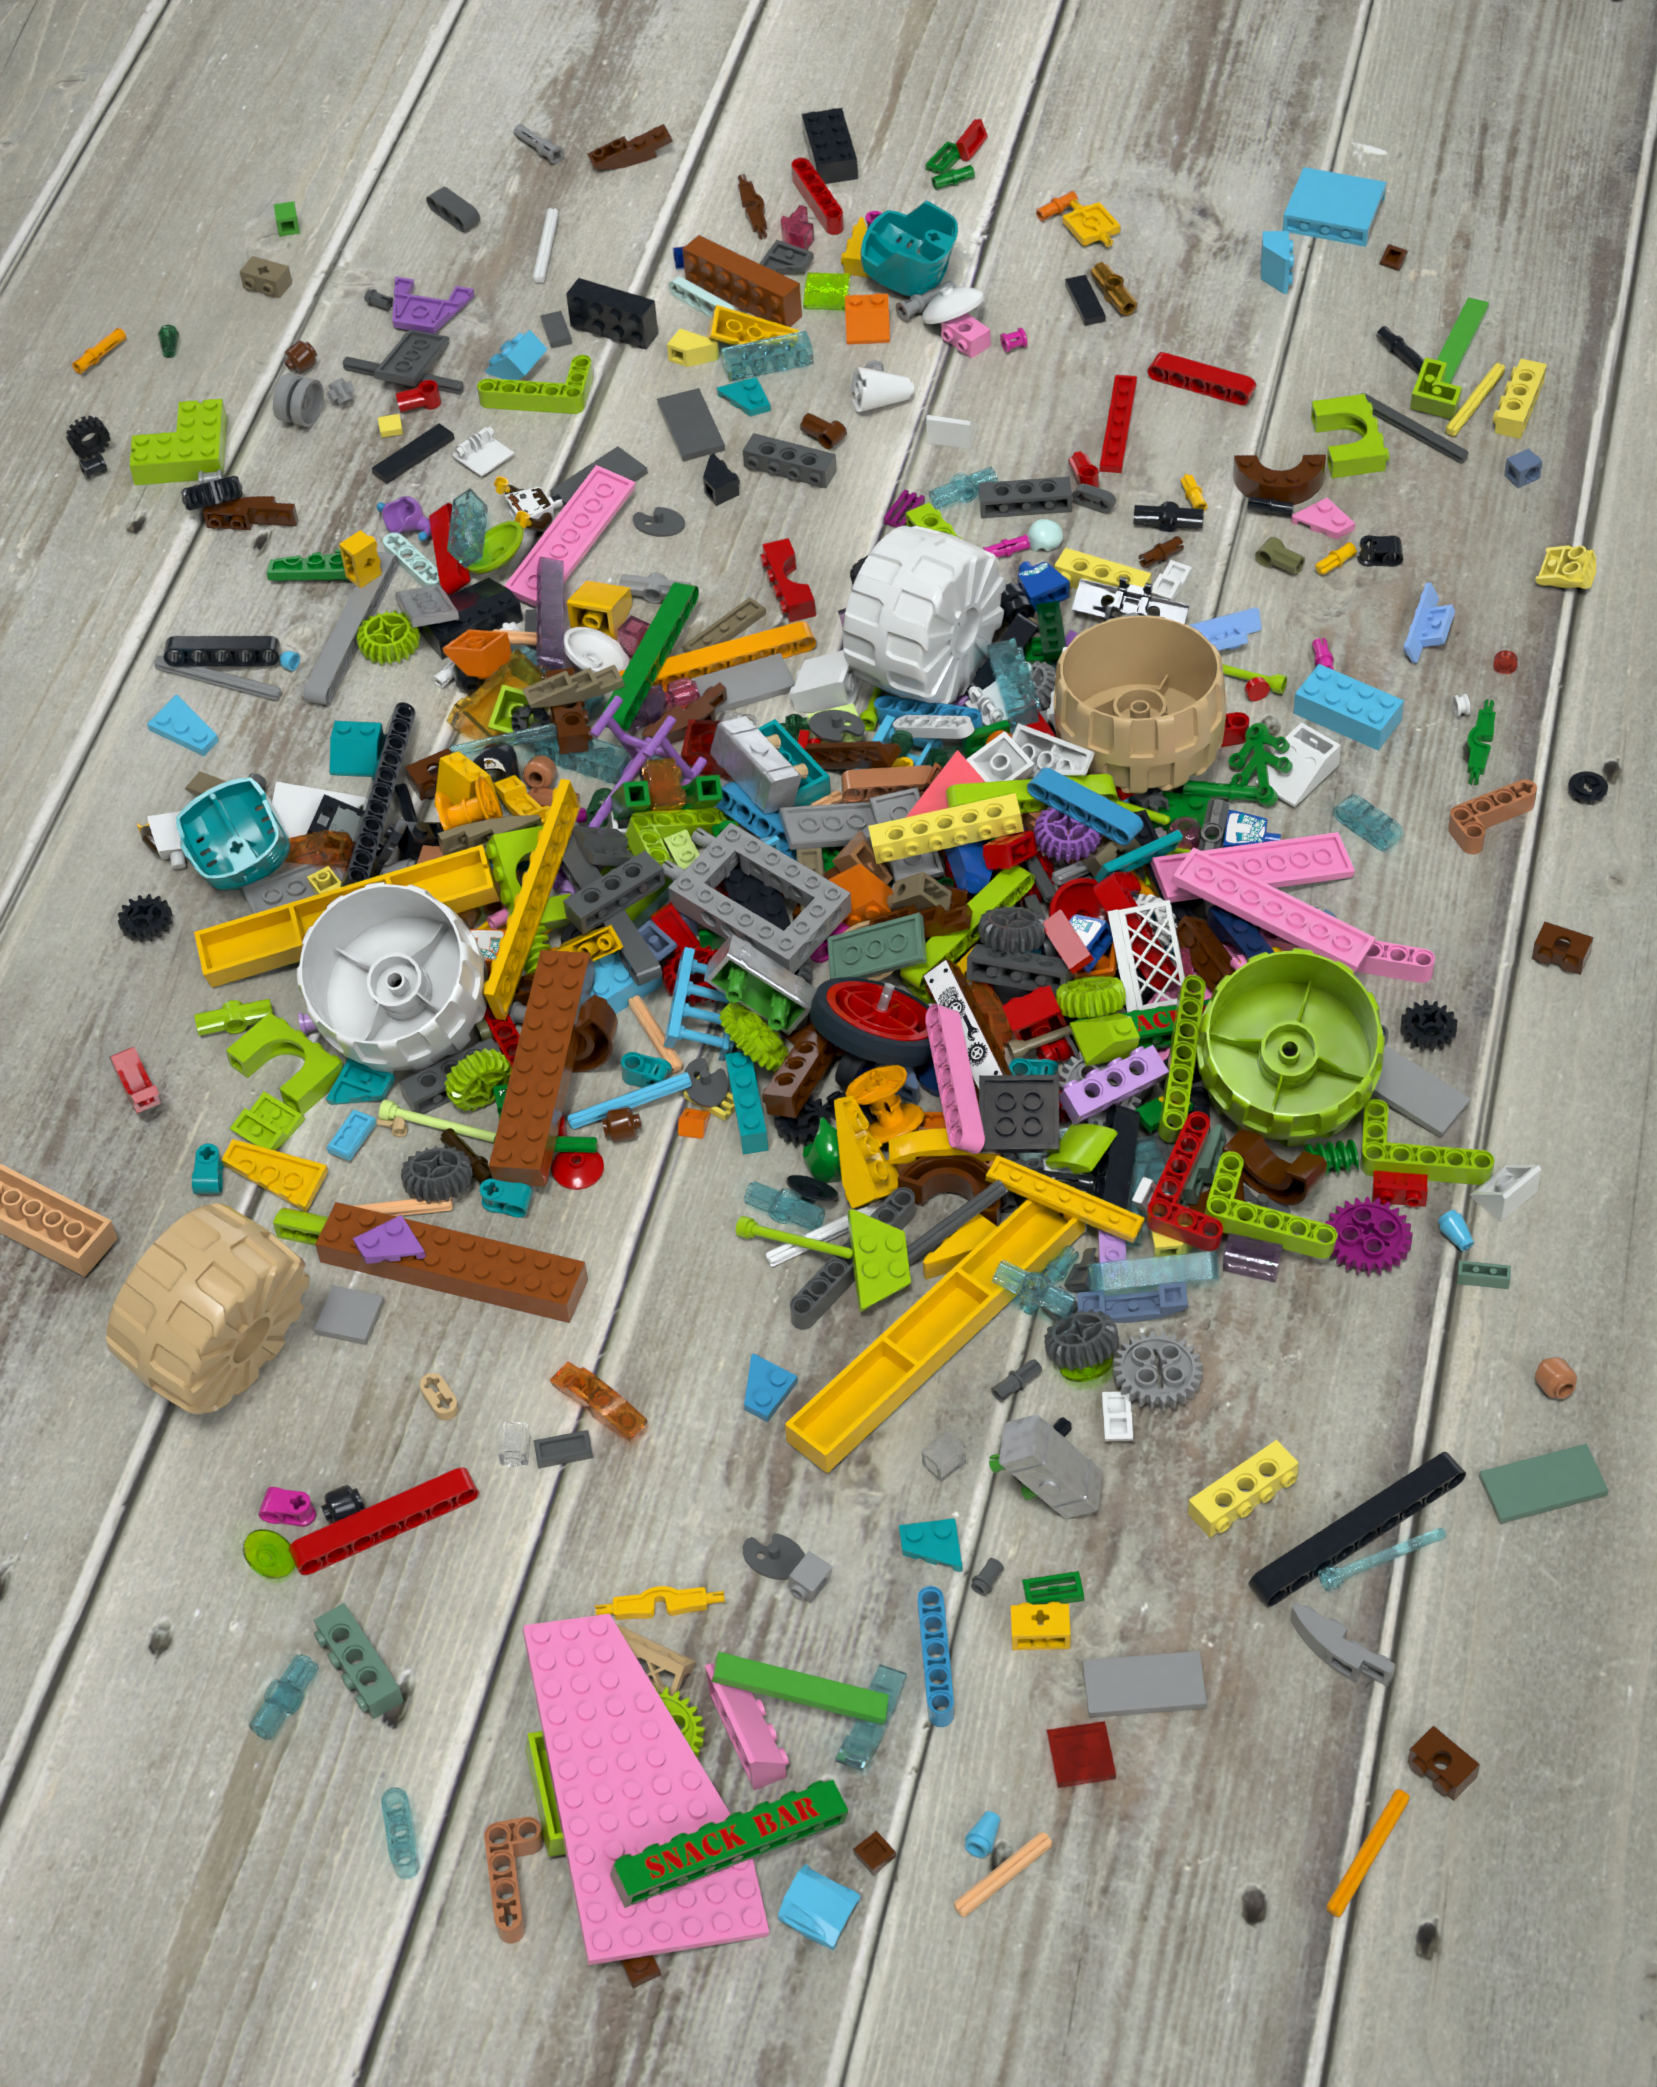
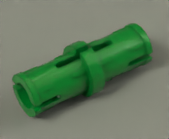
[931,165,975,190]

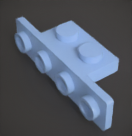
[1404,582,1455,663]
[1189,607,1262,651]

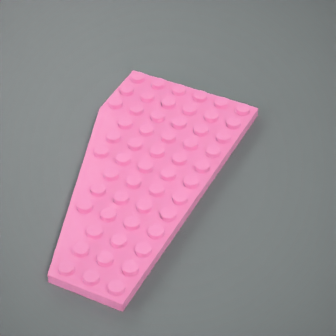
[522,1614,769,1965]

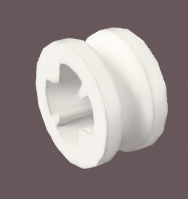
[1452,694,1470,717]

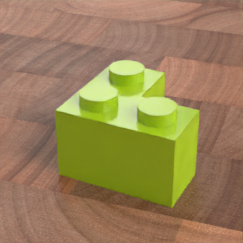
[1410,357,1462,419]

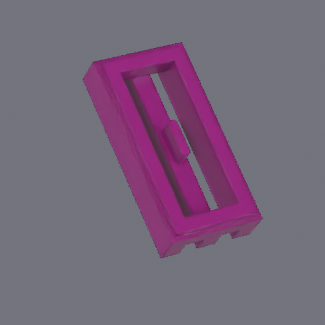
[884,489,925,528]

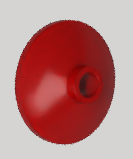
[552,1151,604,1190]

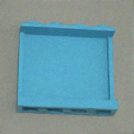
[1283,167,1386,247]

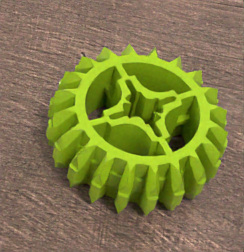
[357,610,420,666]
[1056,976,1126,1019]
[444,1048,512,1112]

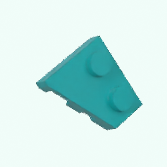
[717,377,771,417]

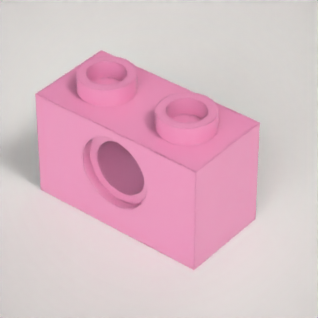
[941,313,991,358]

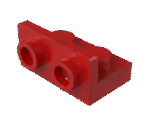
[1372,1170,1428,1207]

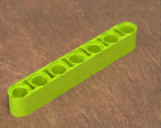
[945,774,1118,813]
[900,865,1035,990]
[1158,975,1206,1143]

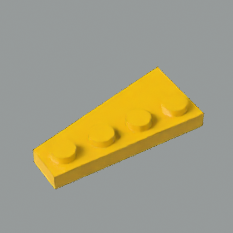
[221,1139,328,1212]

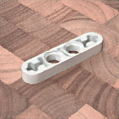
[893,715,974,739]

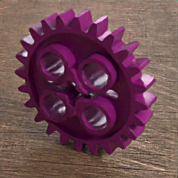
[1325,1197,1413,1276]

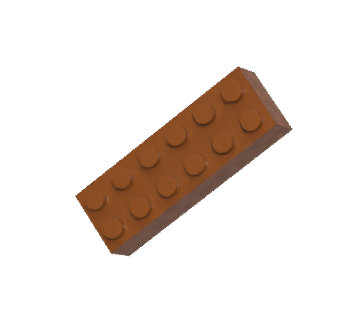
[682,235,802,327]

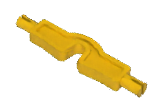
[595,1586,725,1620]

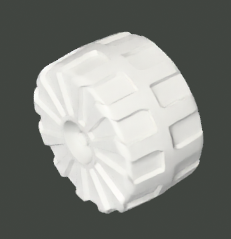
[843,526,1006,704]
[296,882,488,1073]

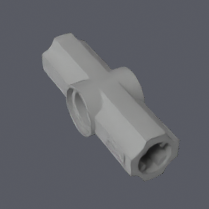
[620,572,691,604]

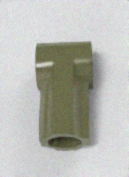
[1255,537,1305,575]

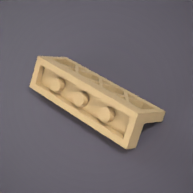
[593,1615,696,1696]

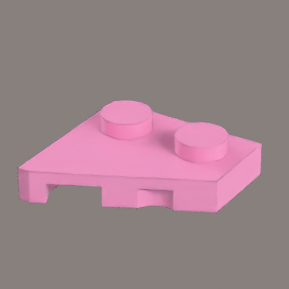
[1291,498,1355,539]

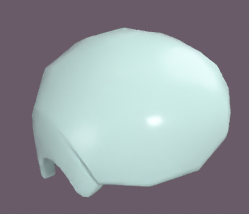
[1027,519,1063,552]

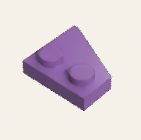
[353,1215,426,1264]

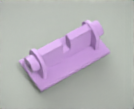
[1098,1229,1126,1279]

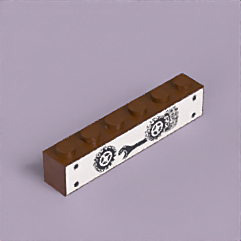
[923,958,1013,1096]

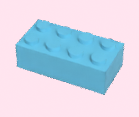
[1293,664,1404,751]
[589,952,663,1014]

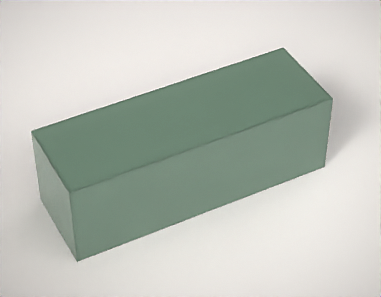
[1457,1260,1511,1289]

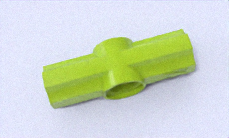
[194,998,274,1036]

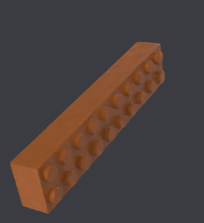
[489,950,595,1187]
[315,1202,588,1323]

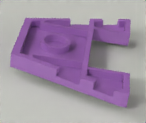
[392,277,475,334]

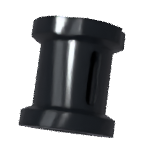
[79,453,108,479]

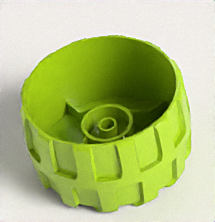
[1196,948,1385,1147]

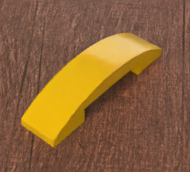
[493,775,550,826]
[889,1128,996,1164]

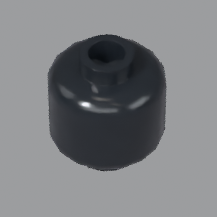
[453,664,486,692]
[321,1485,365,1523]

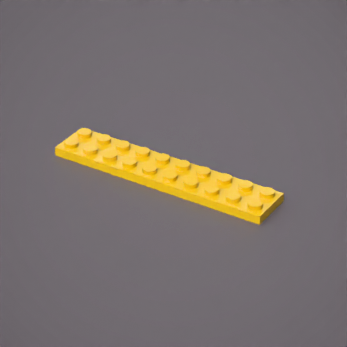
[483,779,581,1020]

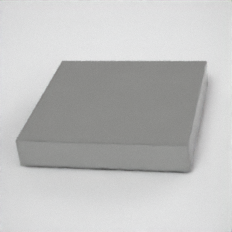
[314,1285,385,1345]

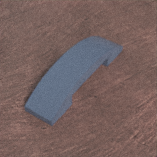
[1077,1282,1188,1323]

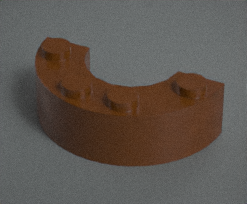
[1233,454,1326,505]
[572,994,618,1073]
[1222,1128,1327,1205]
[898,1155,1001,1227]

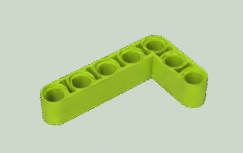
[477,355,593,414]
[625,808,739,866]
[1360,1099,1495,1185]
[1204,1151,1337,1259]

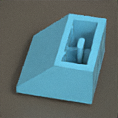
[1261,231,1294,294]
[485,330,547,380]

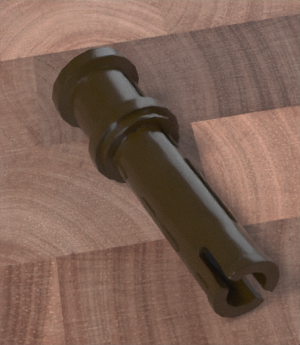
[440,1128,495,1188]

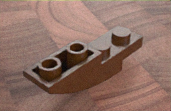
[587,124,673,169]
[203,496,298,530]
[642,682,727,743]

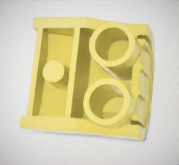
[1535,545,1596,589]

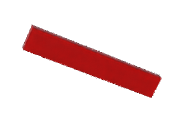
[1099,375,1137,473]

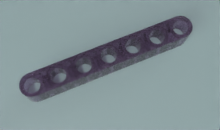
[536,556,564,671]

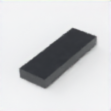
[1065,274,1106,326]

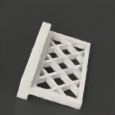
[1108,900,1185,1012]

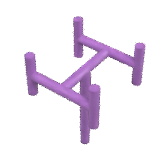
[588,696,707,827]

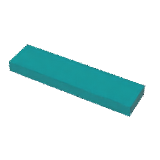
[1095,830,1183,883]

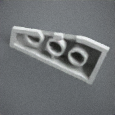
[1012,723,1095,777]

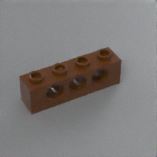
[545,668,592,755]
[762,1030,837,1118]

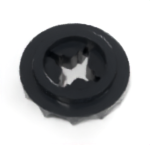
[511,704,550,741]
[1568,771,1608,804]

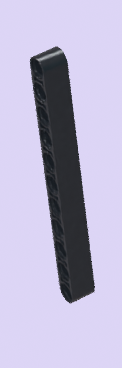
[340,702,416,887]

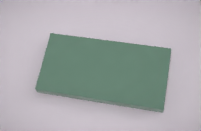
[827,913,927,979]
[1479,1444,1609,1524]

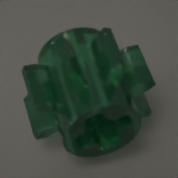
[780,714,810,742]

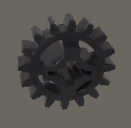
[118,894,173,943]
[1400,1000,1458,1052]
[774,1095,831,1147]

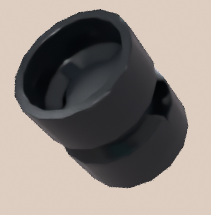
[1000,583,1035,625]

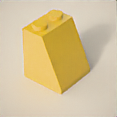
[567,580,633,641]
[434,751,503,816]

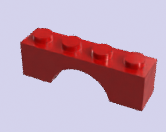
[760,538,816,623]

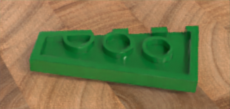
[267,549,349,581]

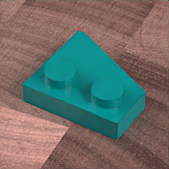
[326,1058,396,1105]
[899,1518,963,1572]

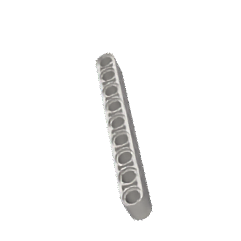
[303,552,398,706]

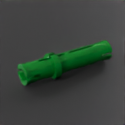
[1182,780,1257,802]

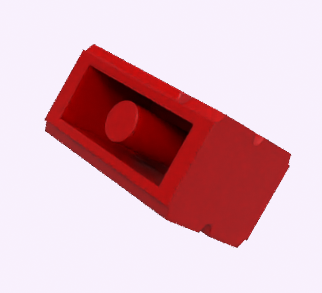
[983,831,1038,869]

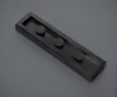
[372,423,455,484]

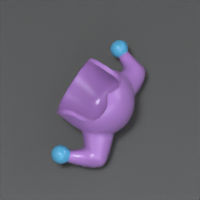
[376,496,432,542]

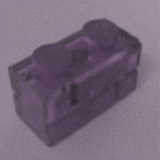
[1222,1233,1283,1283]

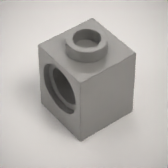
[787,1551,833,1604]

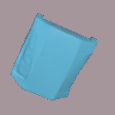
[778,1864,861,1950]

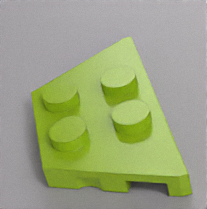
[847,1209,911,1312]

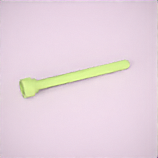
[379,1099,496,1143]

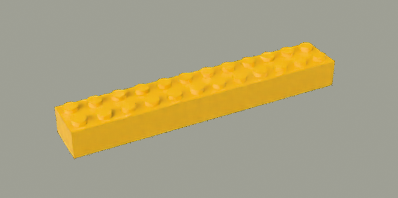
[194,844,500,988]

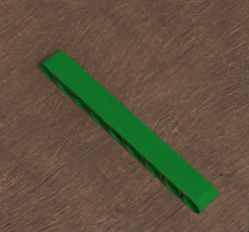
[602,582,699,731]

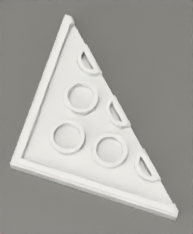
[268,782,366,851]

